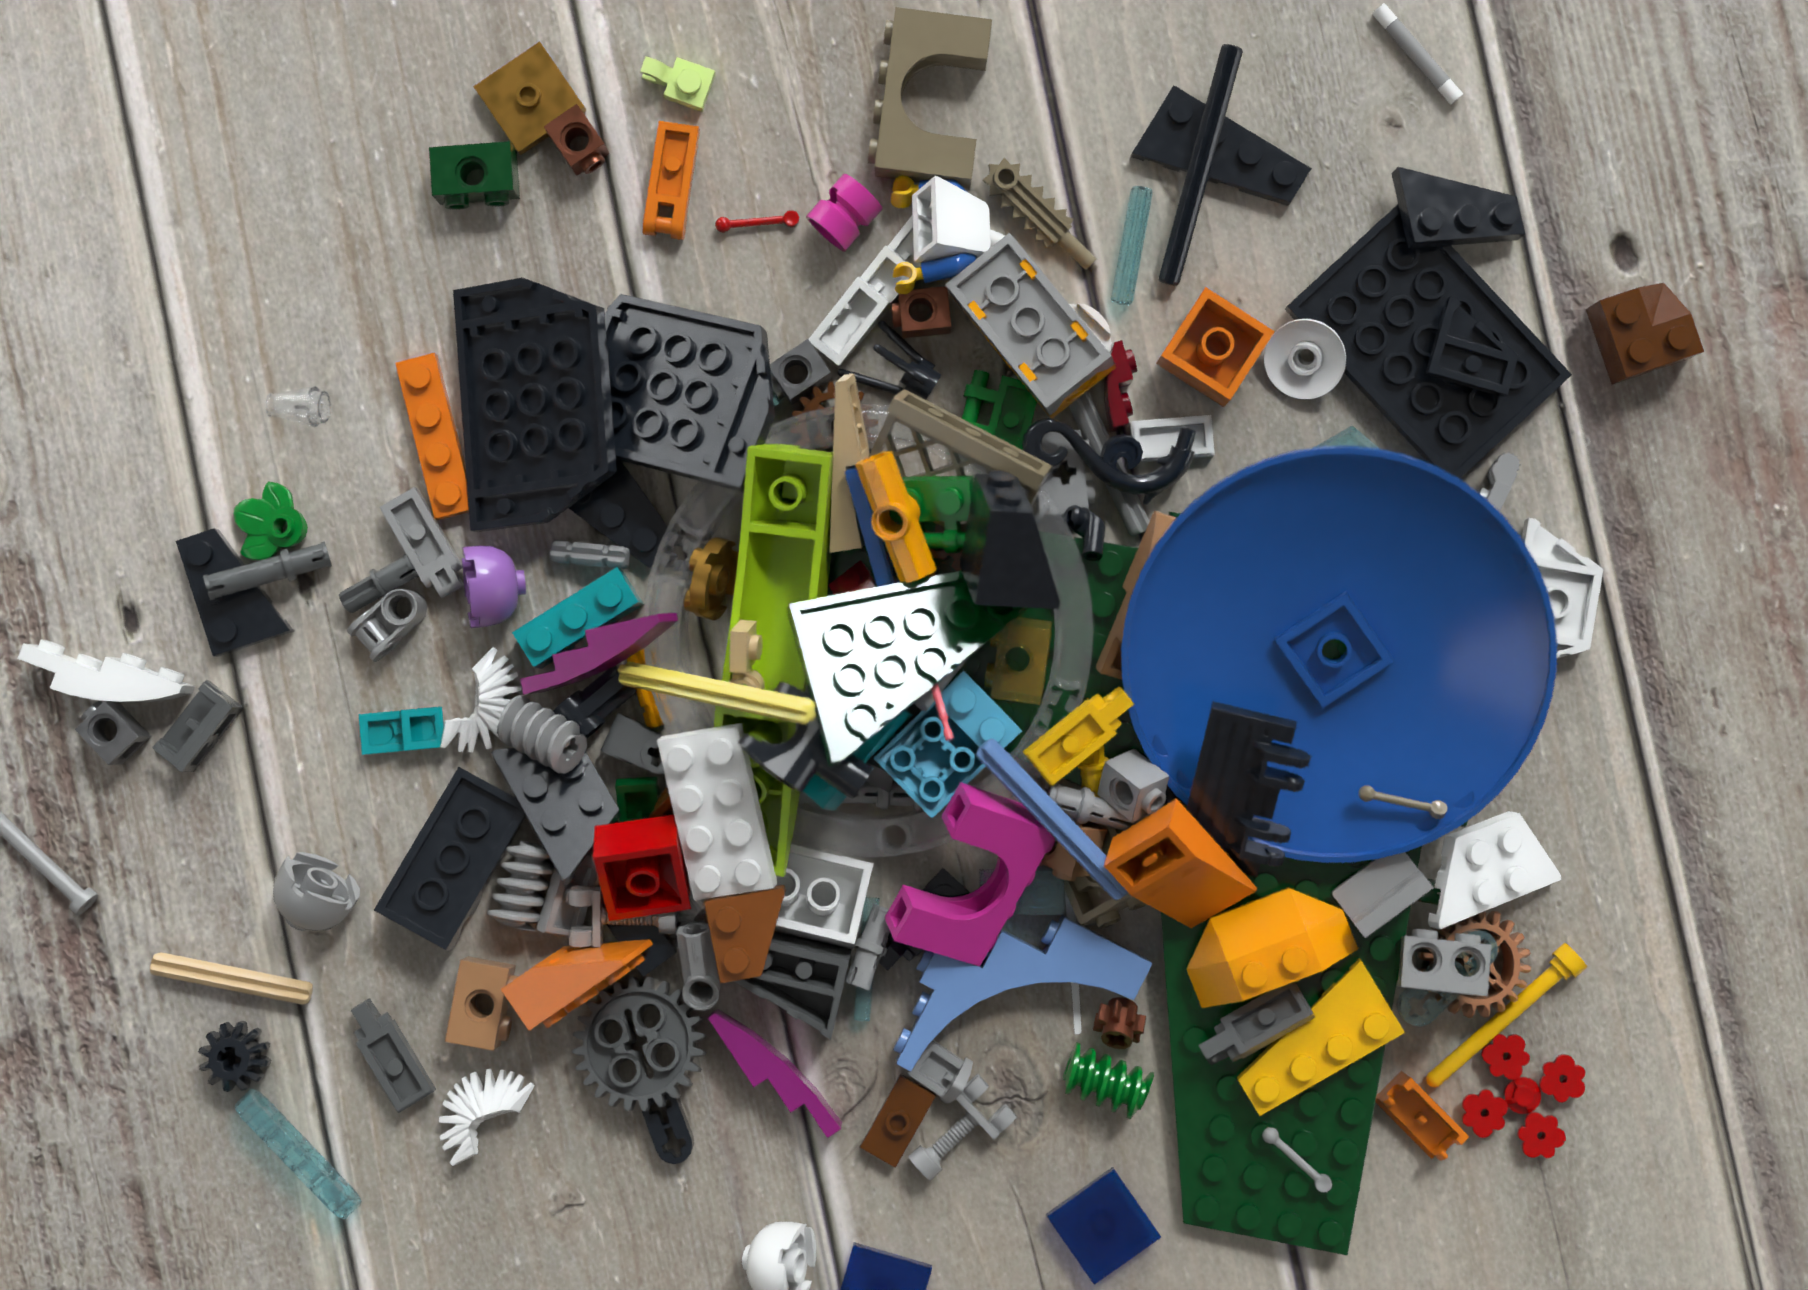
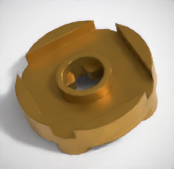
[684,537,739,621]

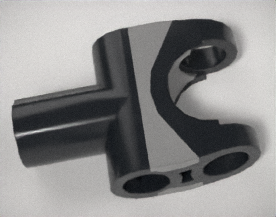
[738,682,874,800]

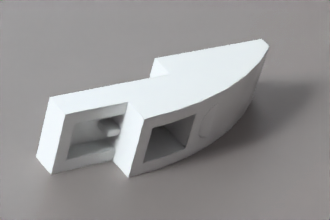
[17,639,195,702]

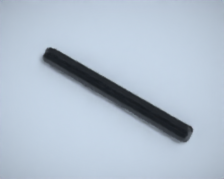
[1159,44,1243,286]

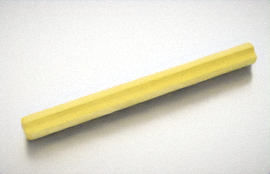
[617,661,816,725]

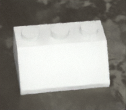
[775,844,874,949]

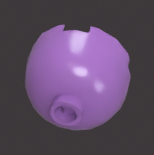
[462,545,526,628]

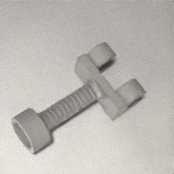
[569,885,678,947]
[908,1074,1017,1181]

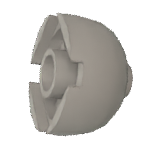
[273,852,360,931]

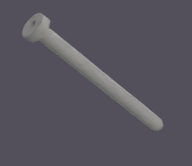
[0,812,99,916]

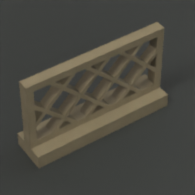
[869,389,1053,532]

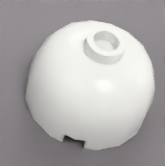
[742,1222,816,1290]

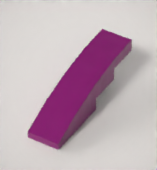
[520,613,678,695]
[708,1009,842,1138]

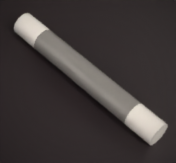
[1372,3,1463,105]

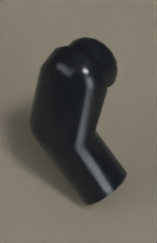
[1064,505,1106,561]

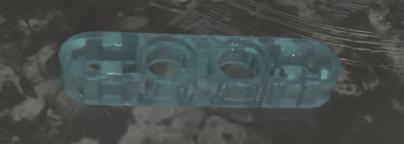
[234,1089,362,1219]

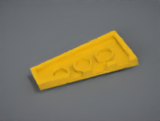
[1237,958,1405,1116]

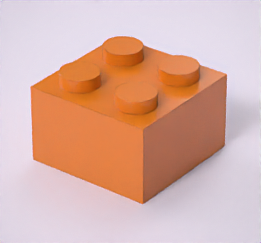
[1156,287,1275,407]

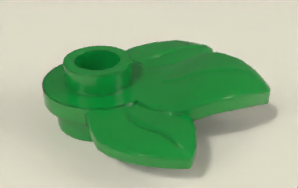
[233,481,308,560]

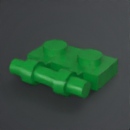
[961,370,1037,450]
[890,476,974,553]

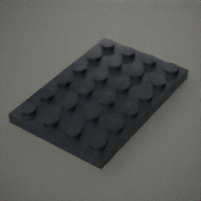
[1285,204,1572,479]

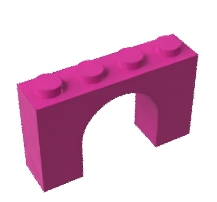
[884,782,1055,967]

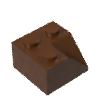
[1585,283,1704,385]

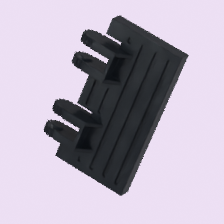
[1187,701,1311,877]

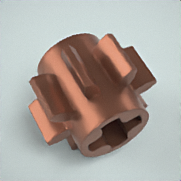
[1093,997,1146,1049]

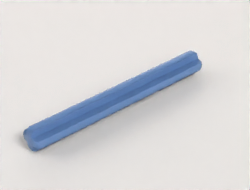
[976,738,1128,900]

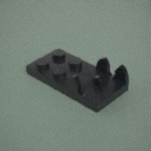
[374,767,526,951]

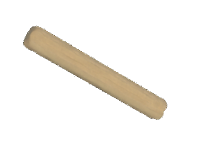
[150,952,313,1005]

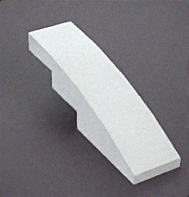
[809,215,921,366]

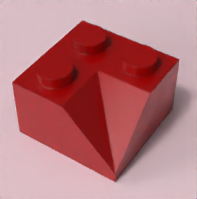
[593,815,692,921]

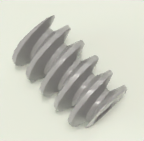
[497,695,587,774]
[487,841,554,931]

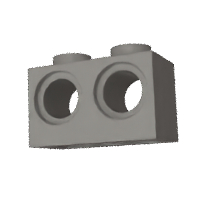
[1397,929,1491,997]

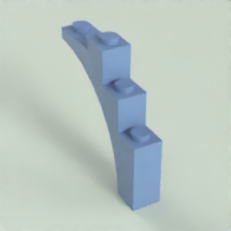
[893,915,1152,1071]

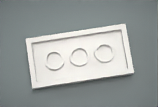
[657,723,777,900]

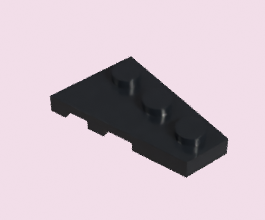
[176,528,294,657]

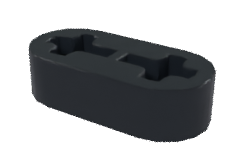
[642,1093,694,1164]

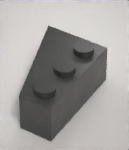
[734,932,852,1040]

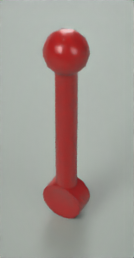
[715,210,799,233]

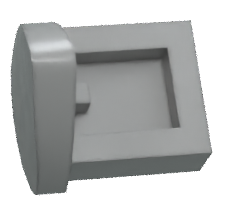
[907,1040,973,1104]

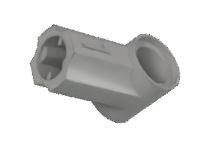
[676,921,722,1011]

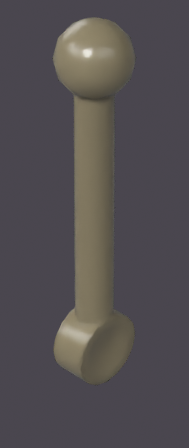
[1358,785,1448,819]

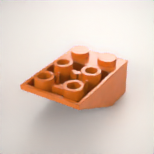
[1104,799,1257,928]
[500,939,653,1031]

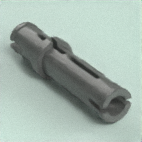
[203,541,332,600]

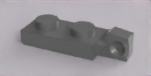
[1199,982,1316,1065]
[351,998,436,1113]

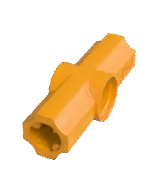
[855,451,936,583]

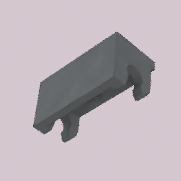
[153,680,244,772]

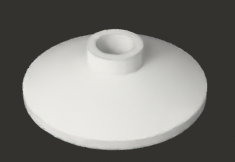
[1264,319,1346,399]

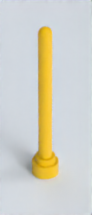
[1426,943,1588,1087]

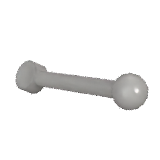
[1262,1127,1332,1192]

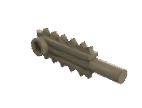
[982,157,1097,270]

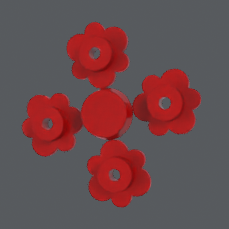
[1462,1034,1585,1158]

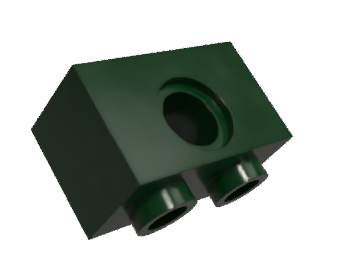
[429,141,520,210]

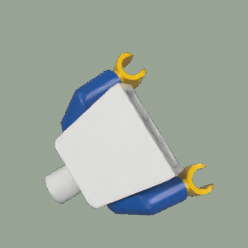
[891,175,1004,294]

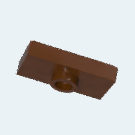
[860,1074,936,1168]

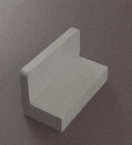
[1332,852,1434,938]

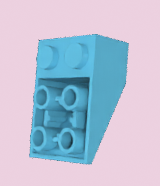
[874,671,1022,818]

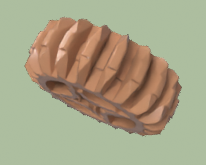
[1418,910,1531,1018]

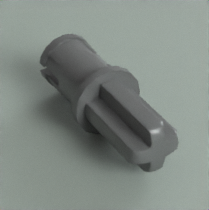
[339,554,419,613]

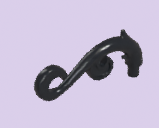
[1022,418,1197,505]

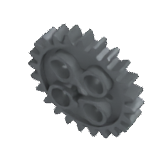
[572,976,707,1111]

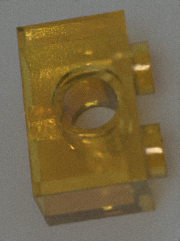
[984,617,1053,705]

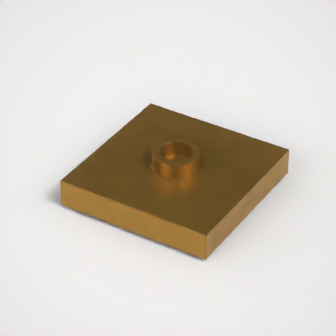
[473,42,587,156]

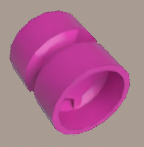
[806,173,882,252]

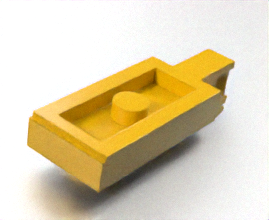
[1022,687,1134,786]

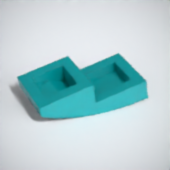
[358,706,444,755]

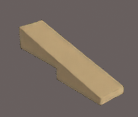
[830,373,870,553]

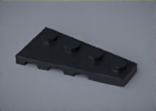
[1131,85,1312,206]

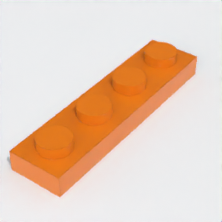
[395,353,469,520]

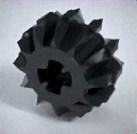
[198,1021,272,1092]

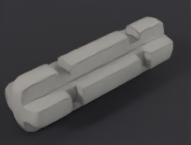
[550,540,630,569]

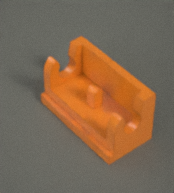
[1375,1071,1469,1161]

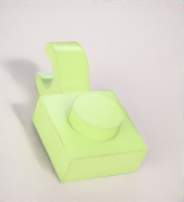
[640,56,715,112]

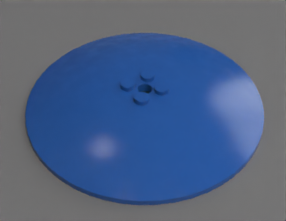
[1121,446,1557,863]

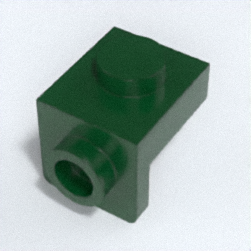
[615,777,660,822]

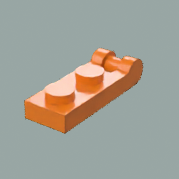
[643,121,700,240]

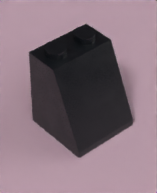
[960,470,1060,609]

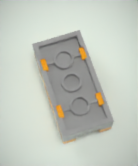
[945,233,1116,419]

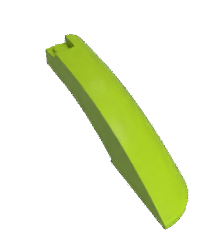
[714,444,833,877]

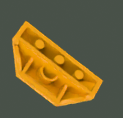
[1186,888,1358,1008]

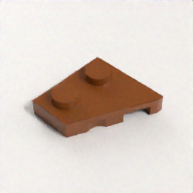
[704,884,786,983]

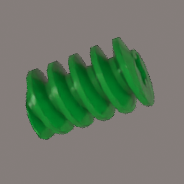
[1062,1042,1154,1119]

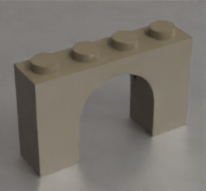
[868,7,992,189]

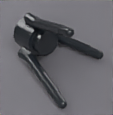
[837,320,942,400]

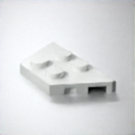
[1522,518,1603,658]
[1428,811,1561,929]

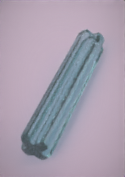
[1111,186,1153,306]

